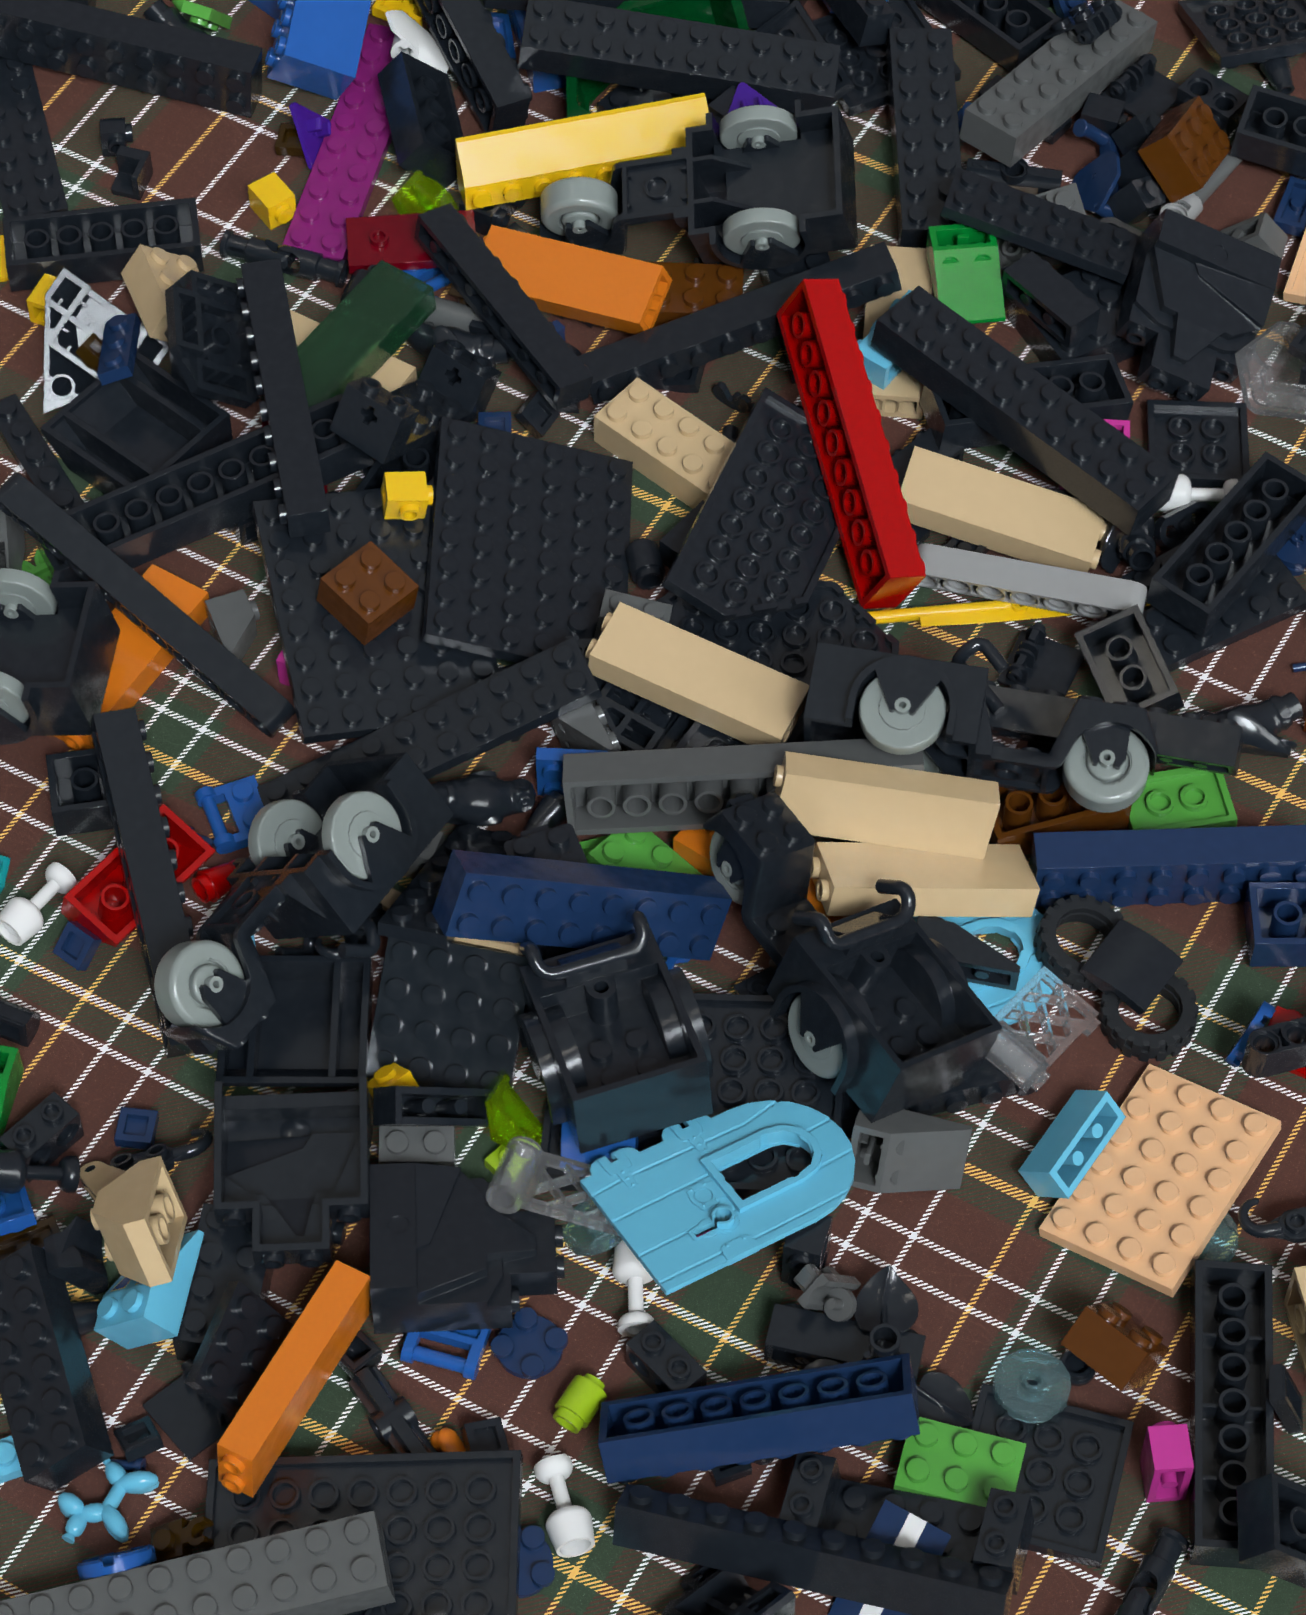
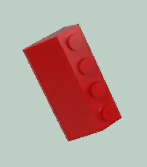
[61,804,216,947]

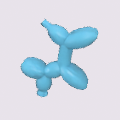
[57,1458,160,1544]

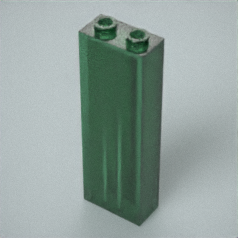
[260,260,437,407]

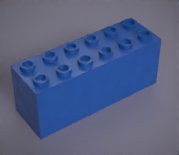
[265,0,372,100]

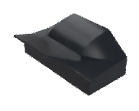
[44,1216,108,1295]

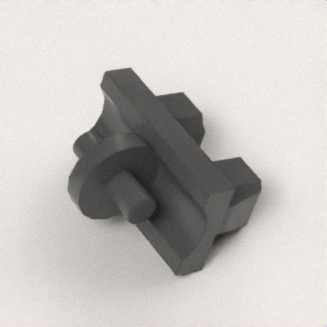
[794,1264,861,1322]

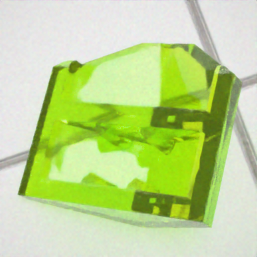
[391,170,459,214]
[485,1074,543,1159]

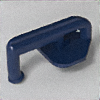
[1072,119,1121,218]

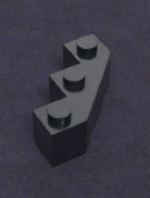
[1107,110,1166,225]

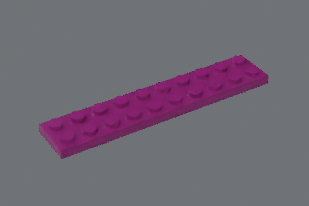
[282,23,395,261]

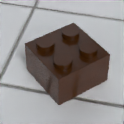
[317,541,419,646]
[1060,1302,1170,1391]

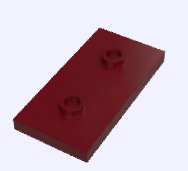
[346,210,476,274]

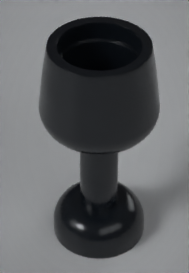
[0,1149,80,1194]

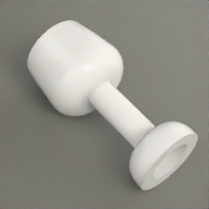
[1158,474,1239,512]
[0,862,78,946]
[612,1240,654,1337]
[533,1454,595,1558]

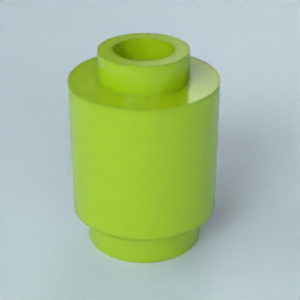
[553,1373,607,1434]

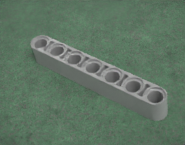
[917,543,1148,620]

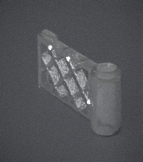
[986,966,1101,1093]
[486,1136,620,1237]

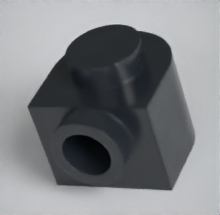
[100,117,133,157]

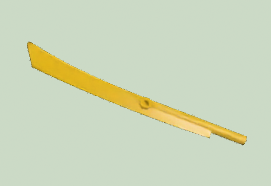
[867,600,1150,627]

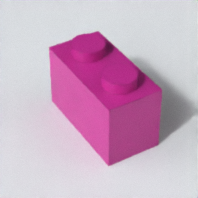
[1139,1421,1194,1503]

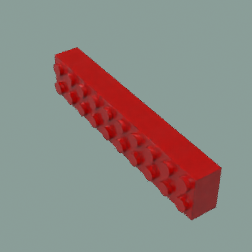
[776,279,926,609]

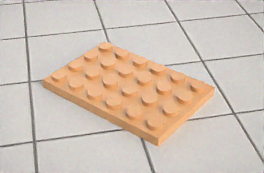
[1039,1064,1281,1298]

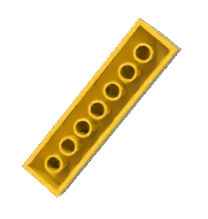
[455,93,709,210]

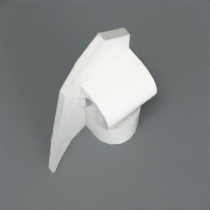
[385,10,449,73]

